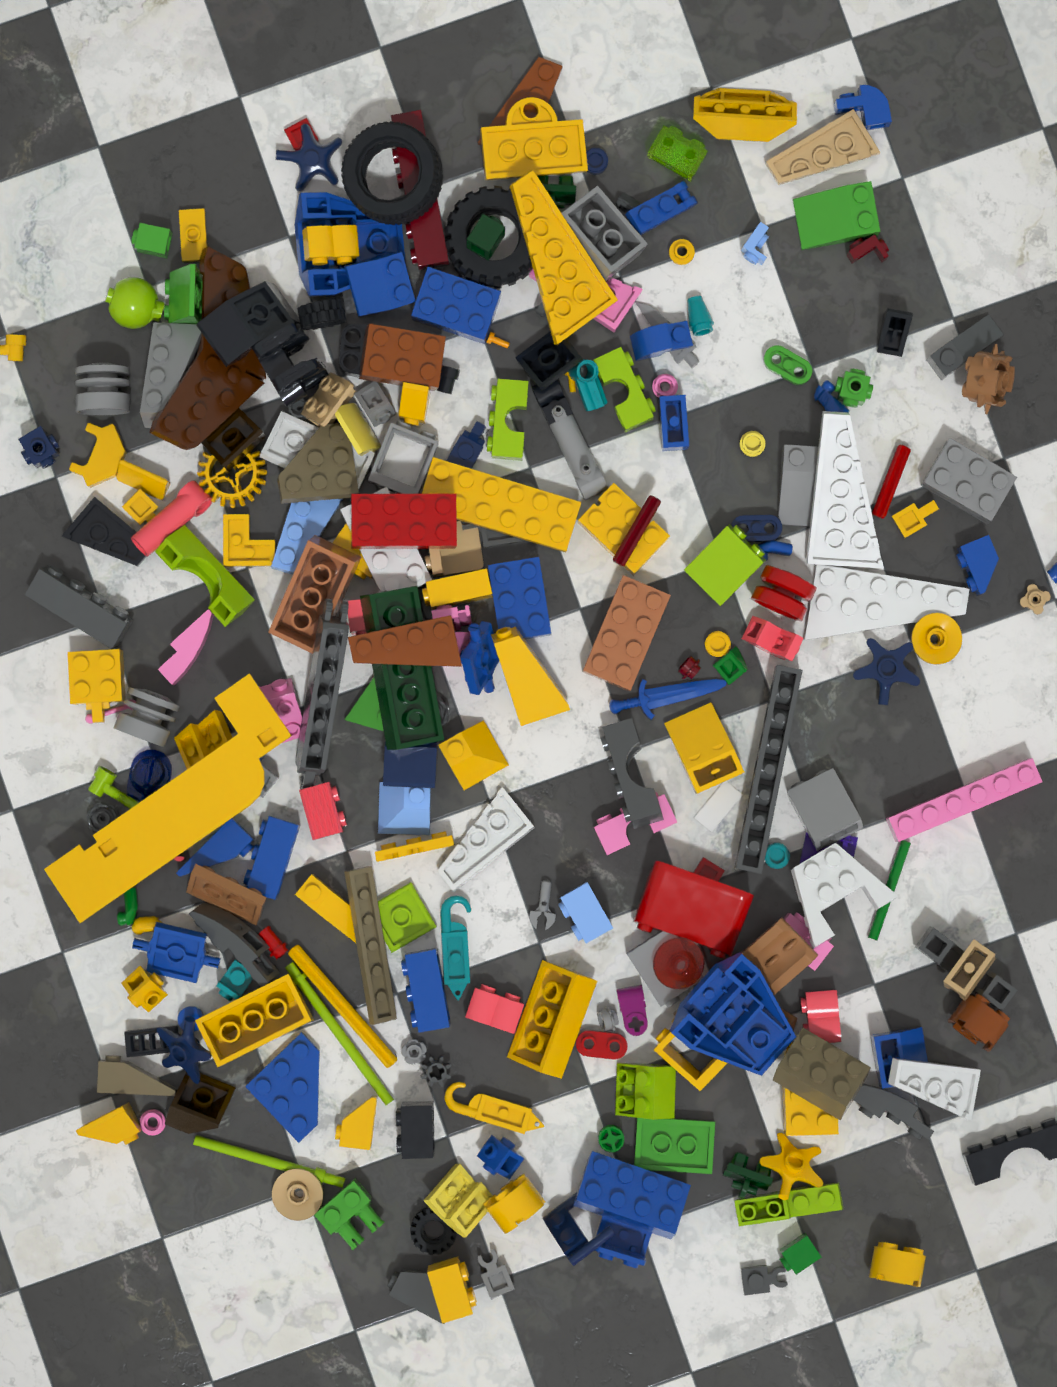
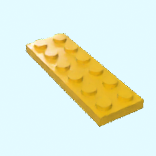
[422,457,581,553]

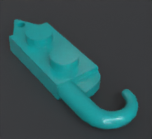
[440,895,471,1000]

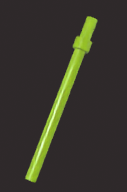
[193,1135,346,1188]

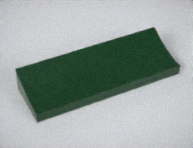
[360,586,444,750]

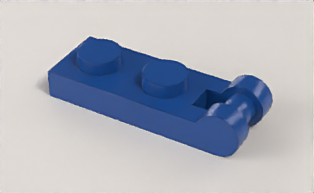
[625,181,698,235]

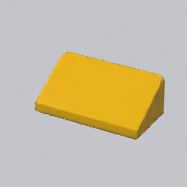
[117,460,170,500]

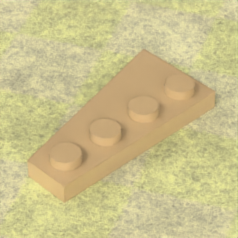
[765,109,880,185]

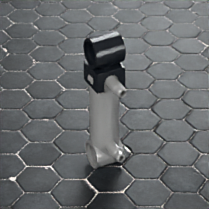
[531,381,608,500]

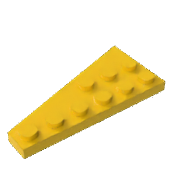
[510,170,618,345]

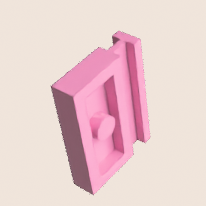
[431,605,472,631]

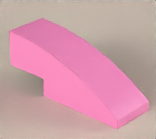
[158,609,214,686]

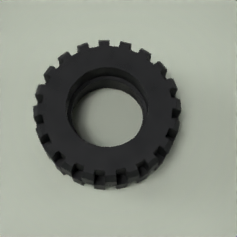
[445,185,533,289]

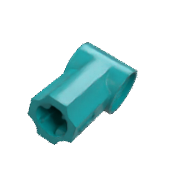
[569,359,608,411]

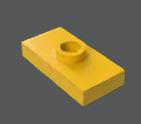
[179,208,207,262]

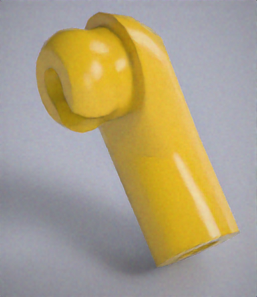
[132,916,162,935]

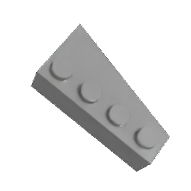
[140,322,202,428]

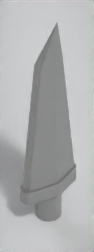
[635,301,700,368]

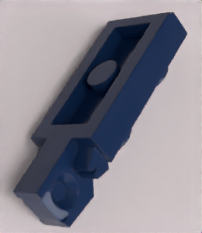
[446,421,486,469]

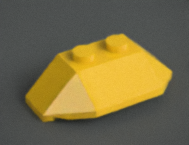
[693,88,797,142]

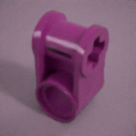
[616,985,648,1036]

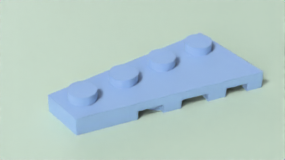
[271,498,343,575]

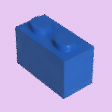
[658,395,689,451]

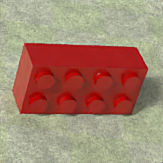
[351,494,457,549]

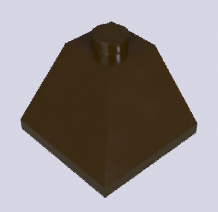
[165,1072,236,1134]

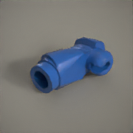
[814,380,850,413]

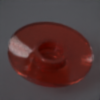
[653,938,705,989]

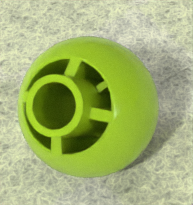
[105,277,165,329]

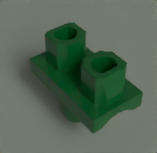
[537,175,576,209]
[722,1152,773,1199]

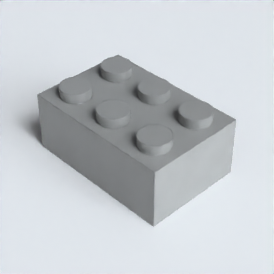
[561,186,648,281]
[921,438,1017,524]

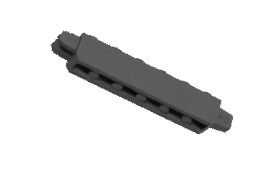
[295,599,349,788]

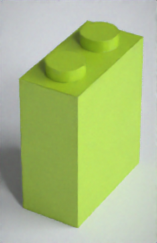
[684,524,766,606]

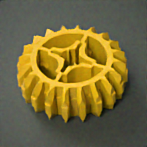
[197,451,267,508]

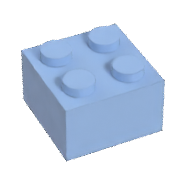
[558,882,613,943]

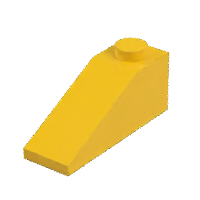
[295,874,356,943]

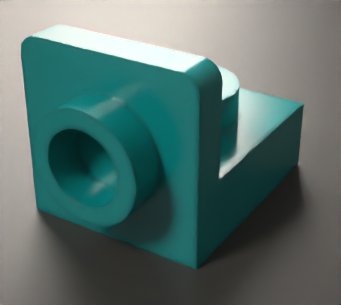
[216,959,253,1001]

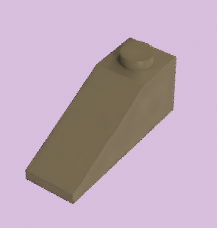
[97,1055,178,1096]

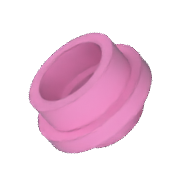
[652,374,678,398]
[140,1109,166,1136]

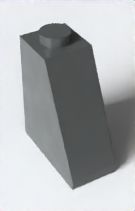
[387,1268,467,1324]

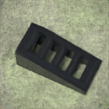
[124,1025,179,1057]

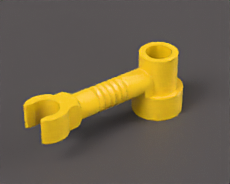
[0,334,26,361]

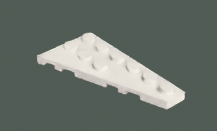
[804,564,970,640]

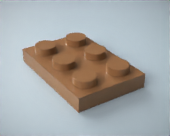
[186,864,267,925]

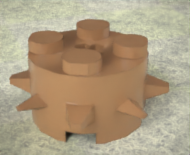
[962,344,1015,414]

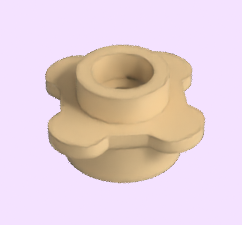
[1020,584,1051,615]

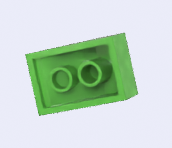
[793,181,880,250]
[164,264,203,324]

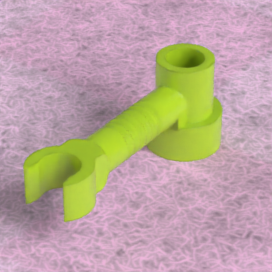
[88,766,140,809]

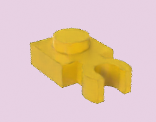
[122,489,158,525]

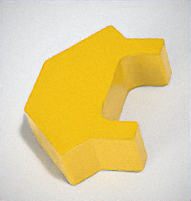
[69,423,127,488]

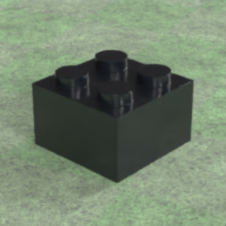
[396,1101,435,1159]

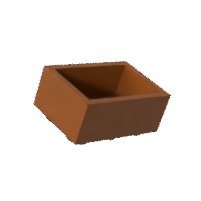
[359,324,446,391]

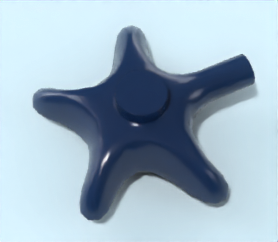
[276,124,342,192]
[853,638,920,705]
[157,1016,212,1084]

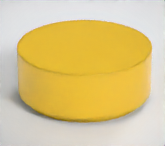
[705,631,731,657]

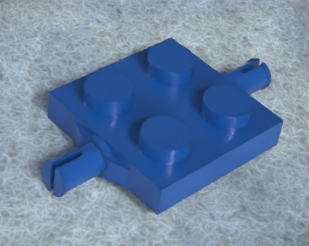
[460,621,499,695]
[132,922,221,983]

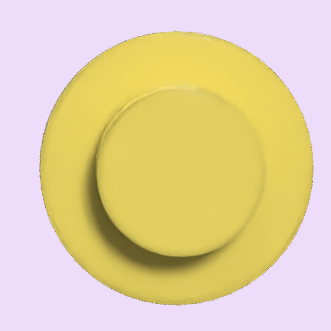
[740,431,766,457]

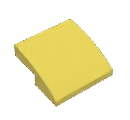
[334,403,382,456]
[423,1164,493,1238]

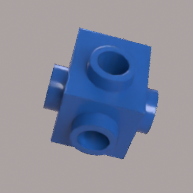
[477,1135,525,1180]

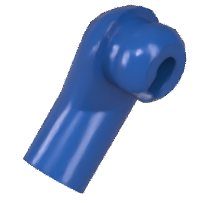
[758,540,793,562]

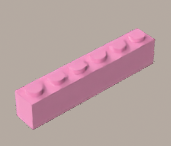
[885,758,1042,842]

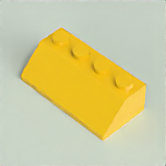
[507,960,597,1079]
[195,974,314,1067]

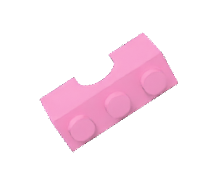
[593,792,677,855]

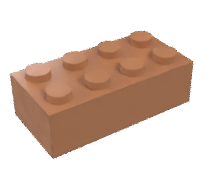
[268,535,361,654]
[582,575,671,692]

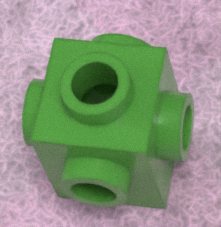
[835,369,873,408]

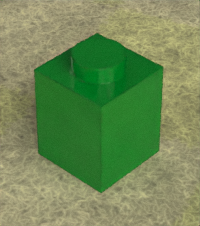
[779,1233,822,1275]

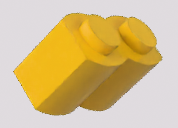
[302,225,359,265]

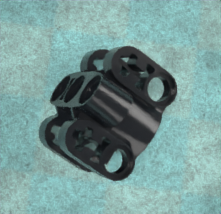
[252,323,329,407]

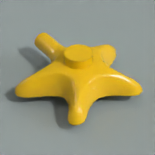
[759,1133,823,1200]

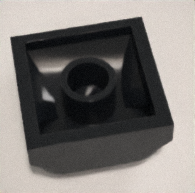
[515,331,583,390]

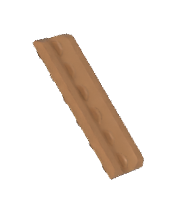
[673,917,818,1015]

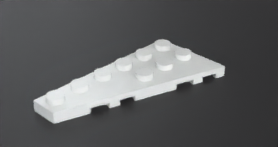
[806,411,884,568]

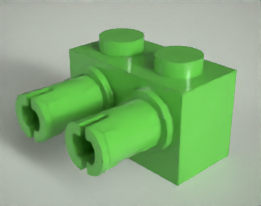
[314,1178,385,1250]

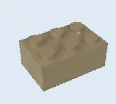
[773,1028,871,1121]

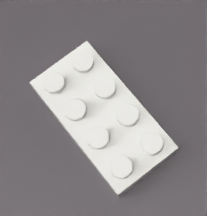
[260,411,375,489]
[340,487,432,592]

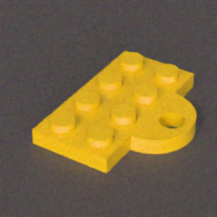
[480,97,588,180]

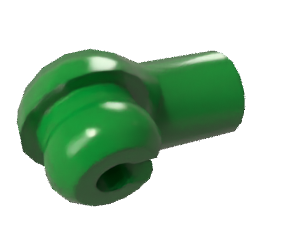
[117,888,138,926]

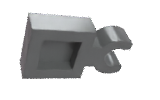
[741,1265,788,1296]

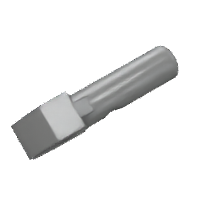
[529,880,556,930]

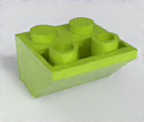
[615,1063,676,1120]

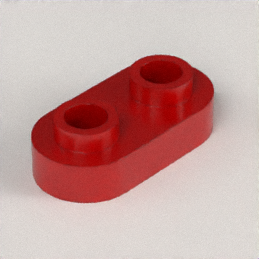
[576,1030,628,1060]

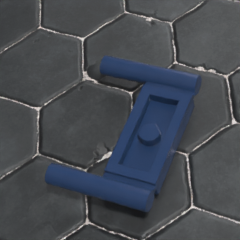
[542,1192,616,1266]

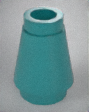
[687,296,714,336]

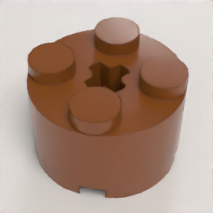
[948,994,1010,1052]

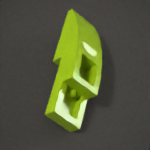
[734,1183,843,1226]

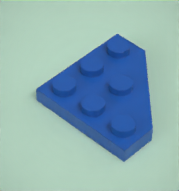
[245,1032,320,1143]

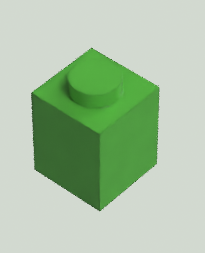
[132,223,173,258]

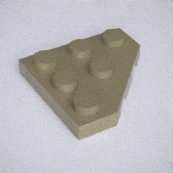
[277,423,359,504]

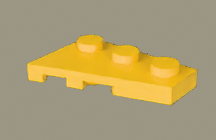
[375,831,455,862]

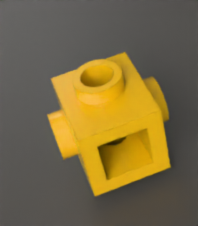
[121,966,168,1012]

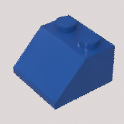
[344,252,416,316]

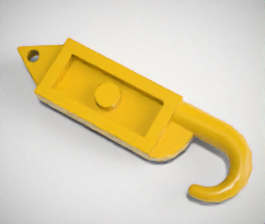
[444,1082,544,1134]

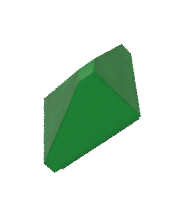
[713,646,748,685]

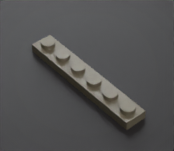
[344,866,397,1025]

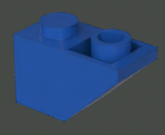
[956,535,999,596]

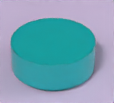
[764,843,790,869]

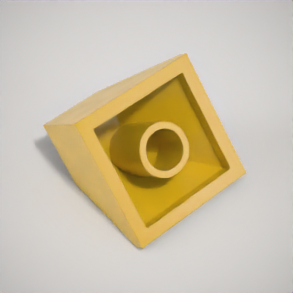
[438,720,509,790]
[76,1102,142,1145]

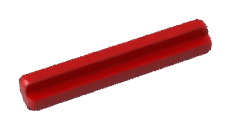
[872,445,911,519]

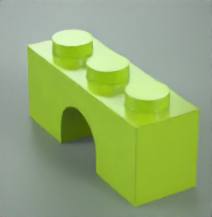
[593,347,656,433]
[487,379,529,461]

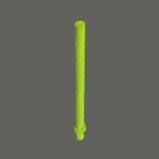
[285,962,394,1105]

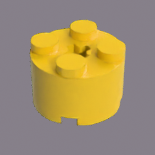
[483,1173,546,1234]
[869,1242,926,1287]

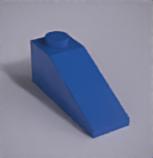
[176,818,255,877]

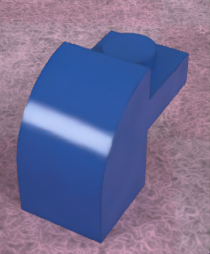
[834,85,892,130]
[630,321,693,361]

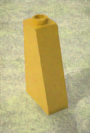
[491,627,570,726]

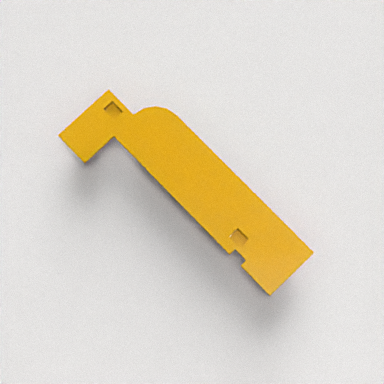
[44,673,292,923]

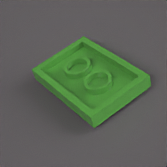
[634,1118,715,1174]

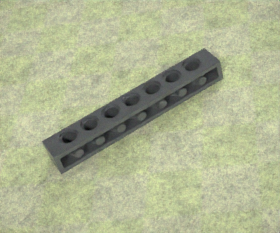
[734,665,803,874]

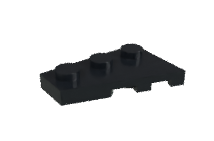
[62,497,146,567]

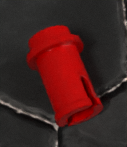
[258,925,288,960]

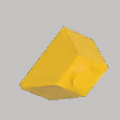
[399,382,431,426]
[335,1095,378,1150]

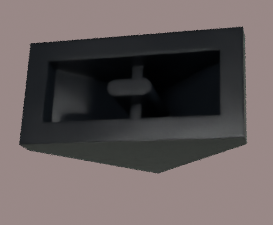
[877,308,913,357]

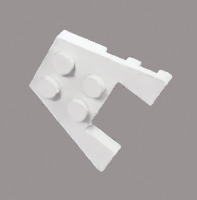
[791,843,897,949]

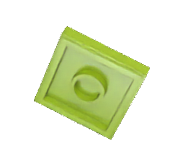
[378,882,437,953]

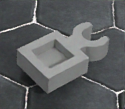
[478,1250,515,1300]

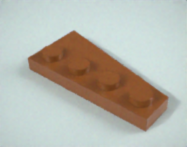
[478,57,563,146]
[348,615,462,667]

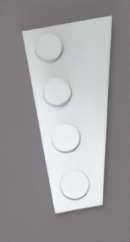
[437,787,535,892]

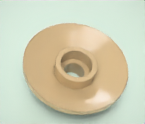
[272,1168,323,1221]

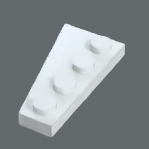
[888,1058,981,1121]

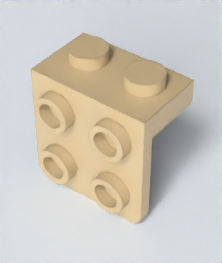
[301,372,356,428]
[425,521,484,577]

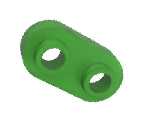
[763,345,812,385]

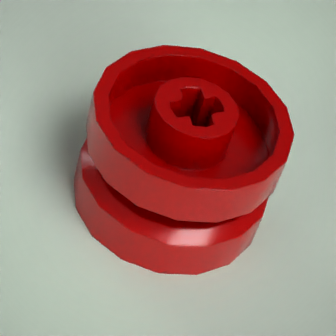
[750,565,817,622]

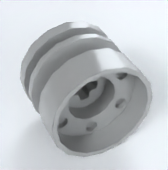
[75,363,130,416]
[114,687,180,747]

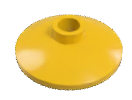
[911,613,962,665]

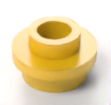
[669,239,695,265]

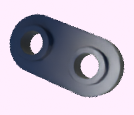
[731,515,782,542]

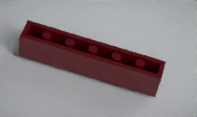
[391,110,449,271]

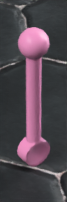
[85,699,136,724]

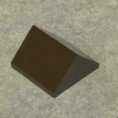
[201,408,266,472]

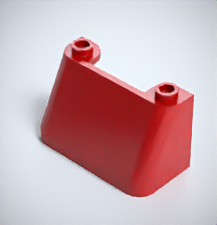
[633,861,754,959]

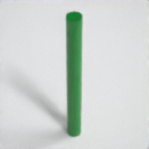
[868,840,911,941]

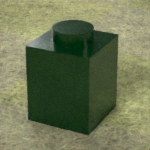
[467,214,505,261]

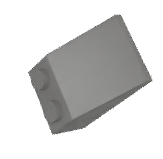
[778,445,819,527]

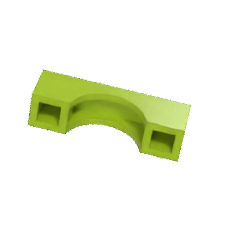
[155,525,255,627]

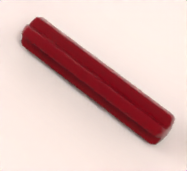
[613,495,661,566]

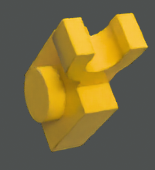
[891,500,939,539]

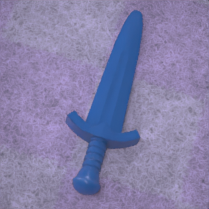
[609,679,727,720]

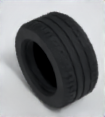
[341,121,444,225]

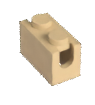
[943,939,995,1001]

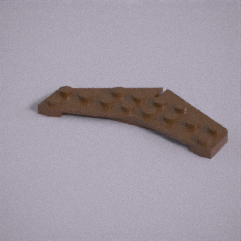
[149,246,266,450]

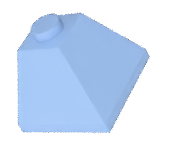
[378,782,431,835]

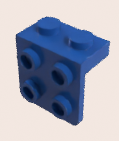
[595,1216,652,1268]

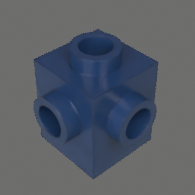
[18,426,60,469]

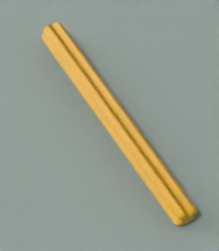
[288,945,397,1068]

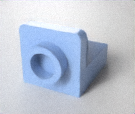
[741,222,769,265]

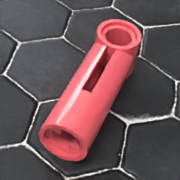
[131,480,212,557]

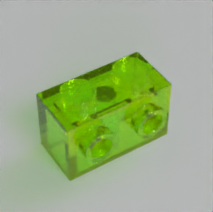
[647,125,708,182]

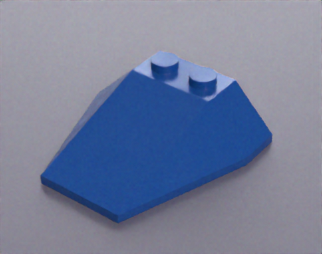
[294,192,406,296]
[670,952,796,1076]

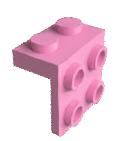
[259,678,303,743]

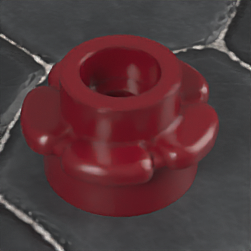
[678,656,701,679]

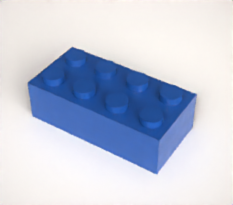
[573,1151,691,1239]

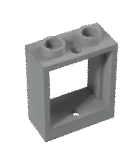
[368,421,439,494]

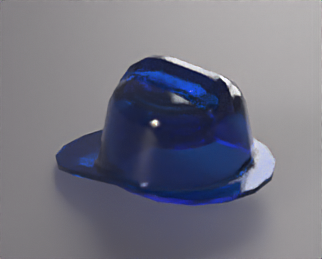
[127,750,172,802]

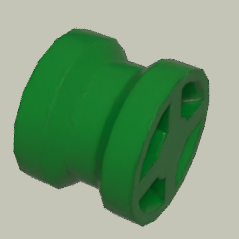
[598,1125,624,1152]

